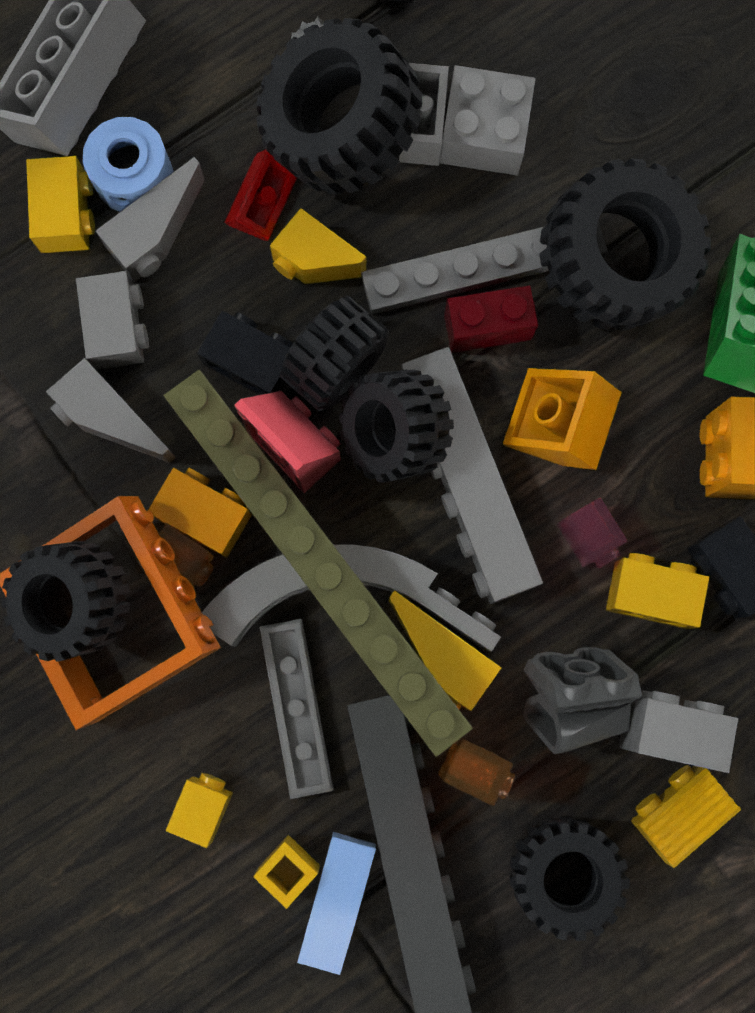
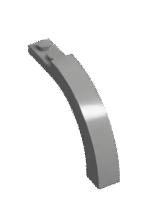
[202,544,501,653]

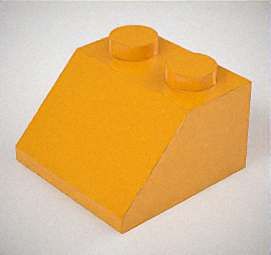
[503,368,622,470]

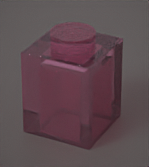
[557,497,627,568]

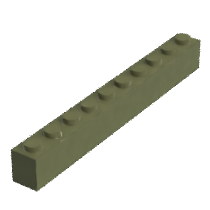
[163,369,473,757]

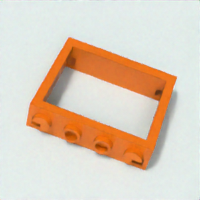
[0,496,221,730]

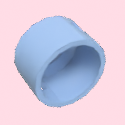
[83,117,173,212]

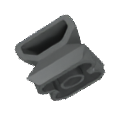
[523,647,642,754]

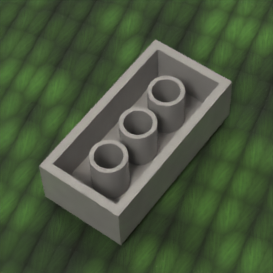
[0,0,146,156]

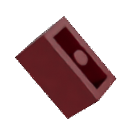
[444,285,538,353]

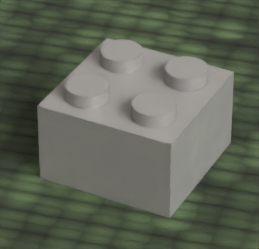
[439,65,535,176]
[618,691,738,773]

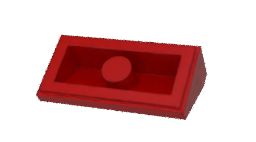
[224,149,297,241]

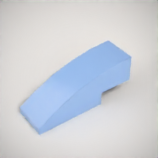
[297,832,376,975]

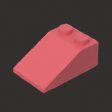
[234,391,341,493]

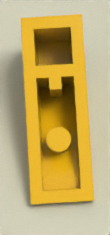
[389,590,501,711]

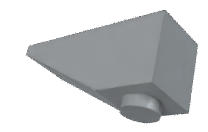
[96,157,205,282]
[46,358,176,463]

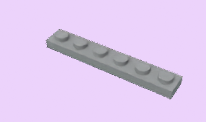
[361,221,608,315]

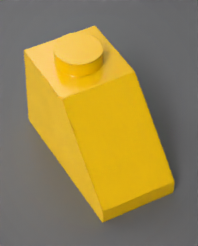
[270,208,366,284]

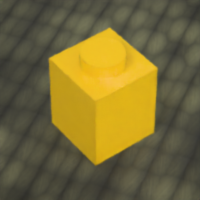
[166,773,233,848]
[253,835,320,909]

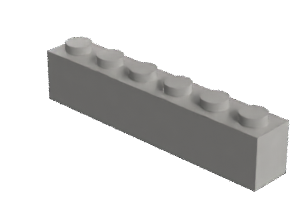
[401,347,543,604]

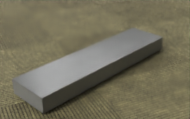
[260,619,334,799]

